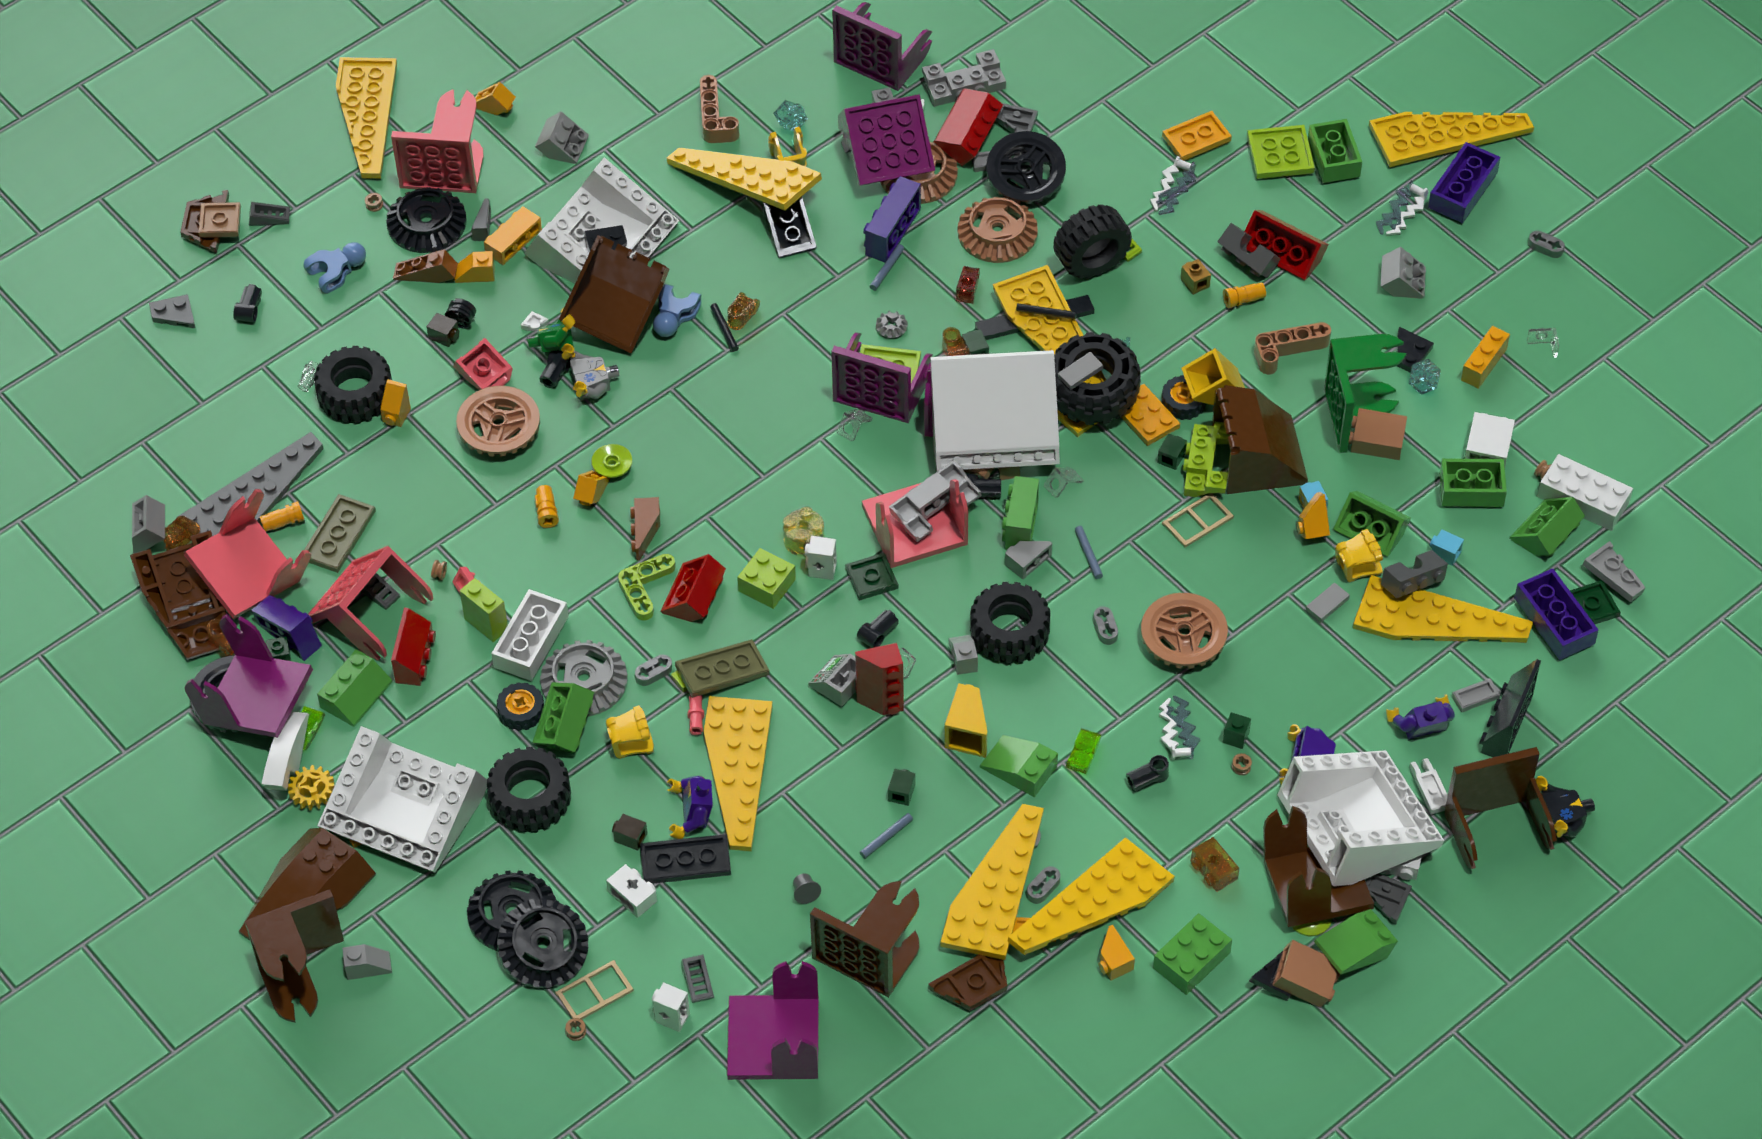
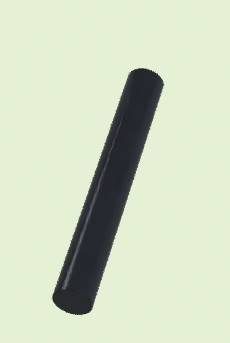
[710,303,739,352]
[1016,303,1077,320]

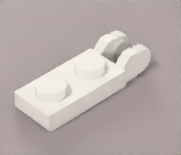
[1410,758,1448,814]

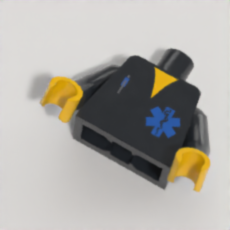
[1535,776,1595,838]

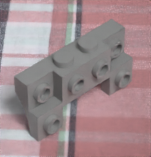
[922,49,1006,107]
[889,460,982,542]

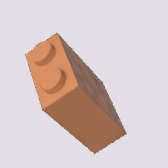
[1349,408,1407,460]
[1273,940,1340,1008]

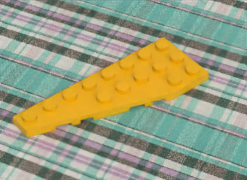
[336,57,397,178]
[993,265,1106,384]
[940,804,1044,960]
[1008,837,1175,955]

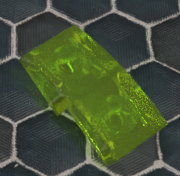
[301,706,325,750]
[1066,728,1102,774]

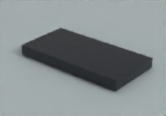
[640,834,731,884]

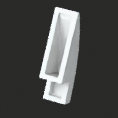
[262,712,309,791]

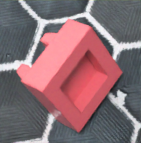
[452,567,480,593]

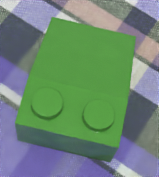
[980,735,1058,797]
[1314,909,1398,974]

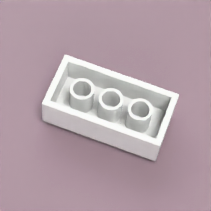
[1537,454,1633,531]
[491,589,569,681]

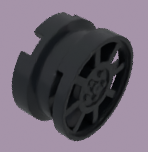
[445,298,476,329]

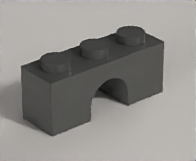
[1217,223,1281,278]
[1381,550,1448,598]

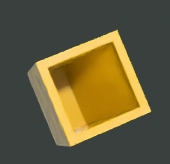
[1181,348,1245,405]
[945,683,988,758]

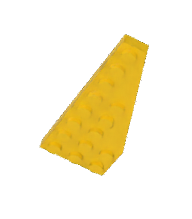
[1369,112,1534,167]
[667,148,822,210]
[1353,575,1533,643]
[704,696,773,851]

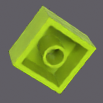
[737,548,796,609]

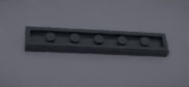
[975,295,1095,340]

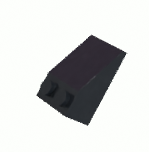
[762,196,817,258]

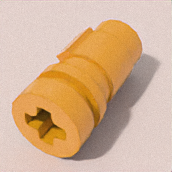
[1223,282,1266,308]
[535,485,559,528]
[260,501,305,532]

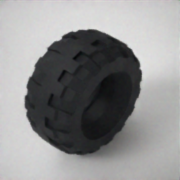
[1054,332,1141,425]

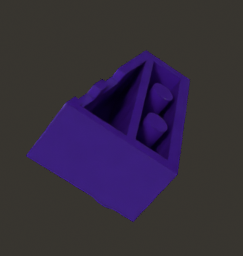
[251,595,322,661]

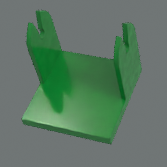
[1324,334,1407,453]

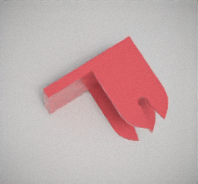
[391,89,484,193]
[862,479,968,568]
[184,489,311,619]
[308,546,434,660]

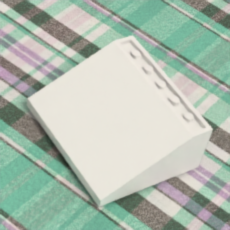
[524,158,679,283]
[930,350,1060,471]
[317,726,487,873]
[1277,750,1444,886]

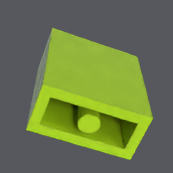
[459,578,508,642]

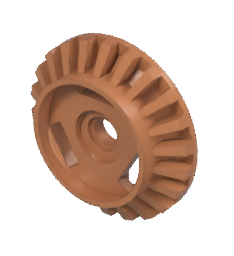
[880,142,958,204]
[958,197,1038,263]
[456,386,540,456]
[1141,593,1228,669]

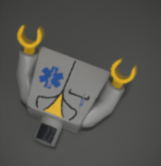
[561,343,619,401]

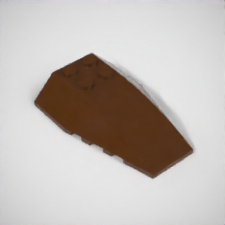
[130,530,228,660]
[239,828,376,940]

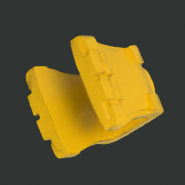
[768,127,807,167]
[1335,529,1383,582]
[606,705,654,759]

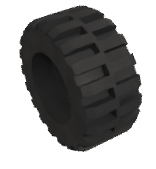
[1053,204,1132,279]
[314,346,392,423]
[970,581,1051,663]
[486,747,571,832]

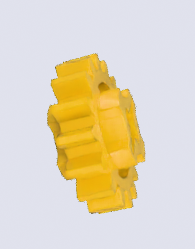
[288,765,335,810]

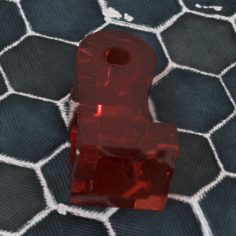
[956,266,980,304]

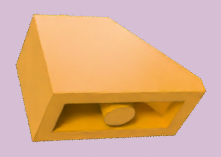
[475,82,516,115]
[455,251,495,283]
[380,379,411,427]
[573,470,610,506]
[1297,492,1330,539]
[1098,925,1135,981]

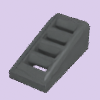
[471,198,491,241]
[248,202,290,225]
[360,573,400,610]
[681,954,714,1002]

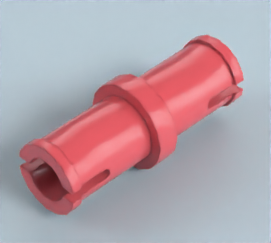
[687,695,704,735]

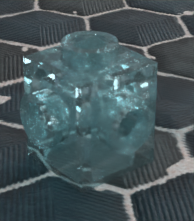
[773,100,808,131]
[1409,359,1441,395]

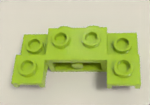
[1183,422,1234,497]

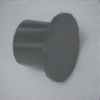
[793,873,821,904]

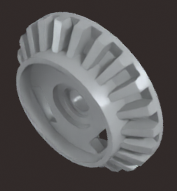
[540,640,628,716]

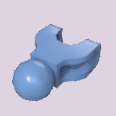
[303,242,366,293]
[653,284,701,337]

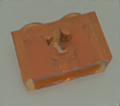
[1190,837,1239,892]

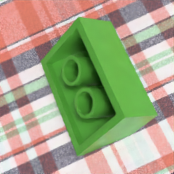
[1333,491,1411,557]
[1510,497,1585,556]
[317,649,392,727]
[532,682,594,753]

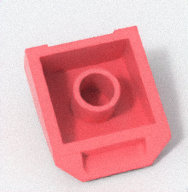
[453,338,513,390]

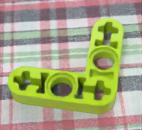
[618,554,676,621]

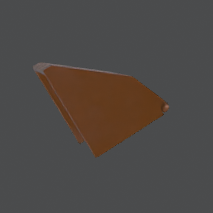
[559,235,669,353]
[1212,385,1308,494]

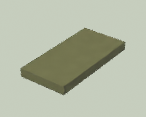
[304,494,376,573]
[675,639,770,697]

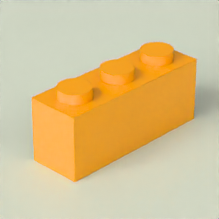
[484,206,542,265]
[1461,326,1510,389]

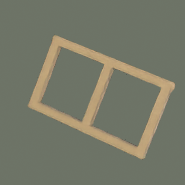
[1162,493,1234,548]
[555,960,634,1019]

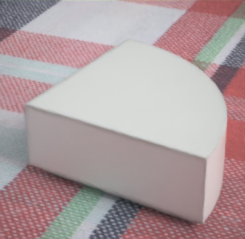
[521,311,549,331]

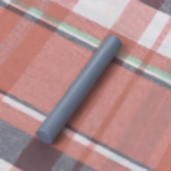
[870,244,904,290]
[1075,526,1103,579]
[859,813,913,858]

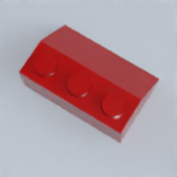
[660,554,726,622]
[391,607,436,686]

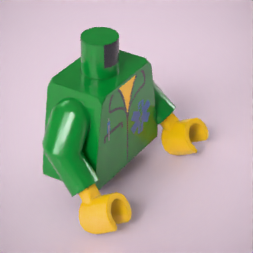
[527,308,575,352]

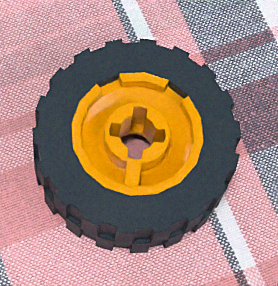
[1161,375,1206,420]
[497,682,544,731]

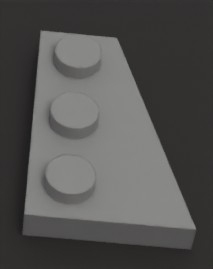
[1583,541,1645,602]

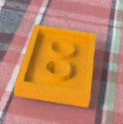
[1162,111,1232,161]
[1121,384,1180,446]

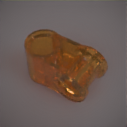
[727,292,760,330]
[942,327,969,356]
[162,515,200,551]
[207,619,234,656]

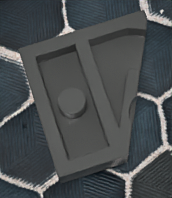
[996,103,1038,133]
[1366,873,1412,924]

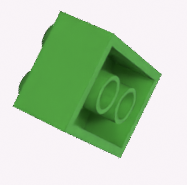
[1308,119,1362,183]
[1439,458,1507,507]
[1002,476,1039,550]
[1153,913,1232,995]

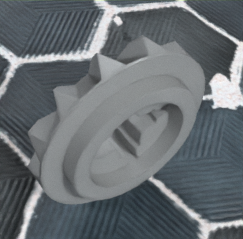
[876,310,908,338]

